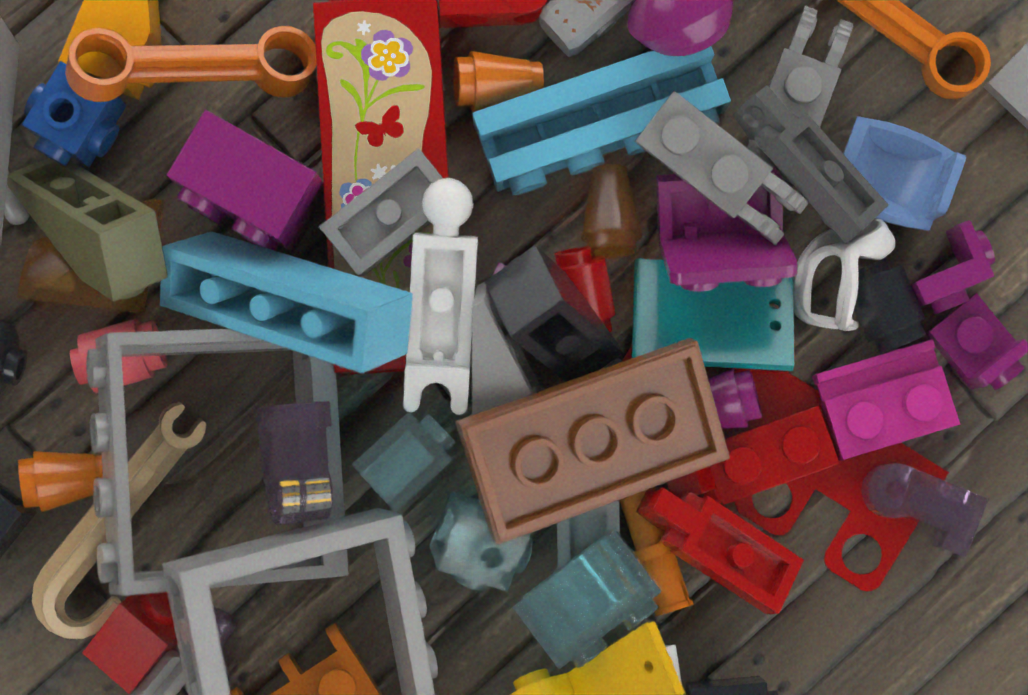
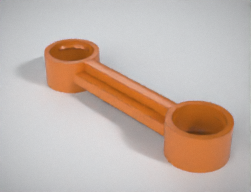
[837,0,991,99]
[65,26,317,102]

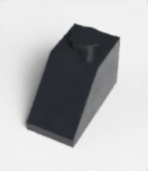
[485,245,623,382]

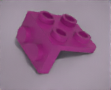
[656,166,797,291]

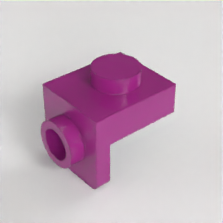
[911,220,995,314]

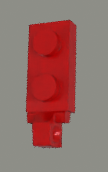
[664,406,840,505]
[636,488,804,614]

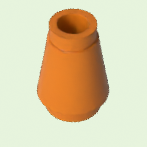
[453,51,544,112]
[18,451,103,512]

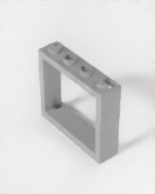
[86,329,349,596]
[162,508,438,695]

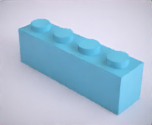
[160,231,413,373]

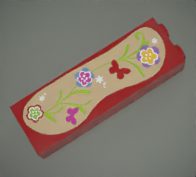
[313,0,449,376]

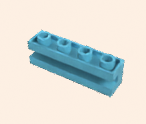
[472,46,731,195]

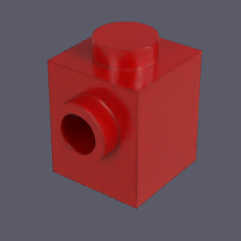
[82,592,178,694]

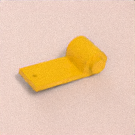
[510,621,685,695]

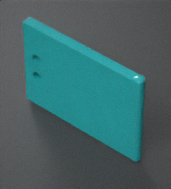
[632,258,794,371]

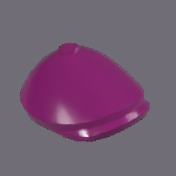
[627,0,733,56]

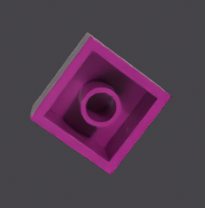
[166,109,324,254]

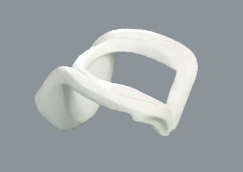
[793,219,895,331]

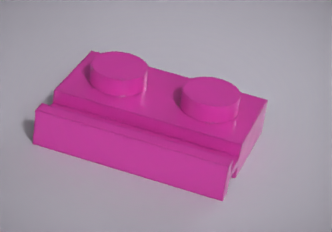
[812,339,960,461]

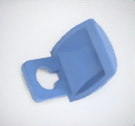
[843,116,966,231]

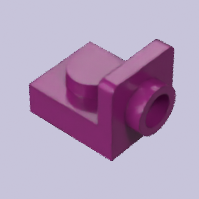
[925,293,1028,390]

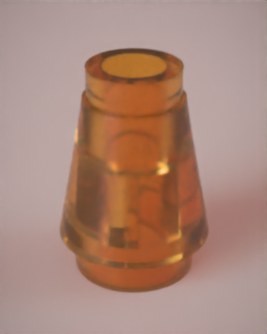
[581,164,642,259]

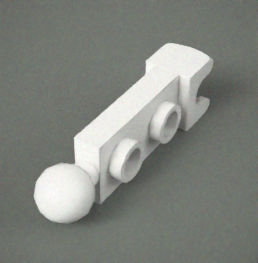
[403,178,478,415]

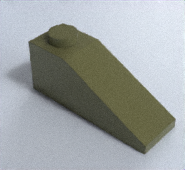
[7,158,168,302]

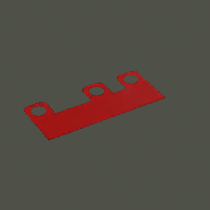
[622,346,949,592]

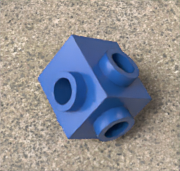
[21,61,127,167]

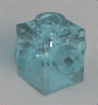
[429,491,533,592]

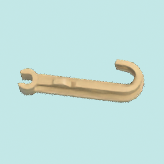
[32,402,206,639]

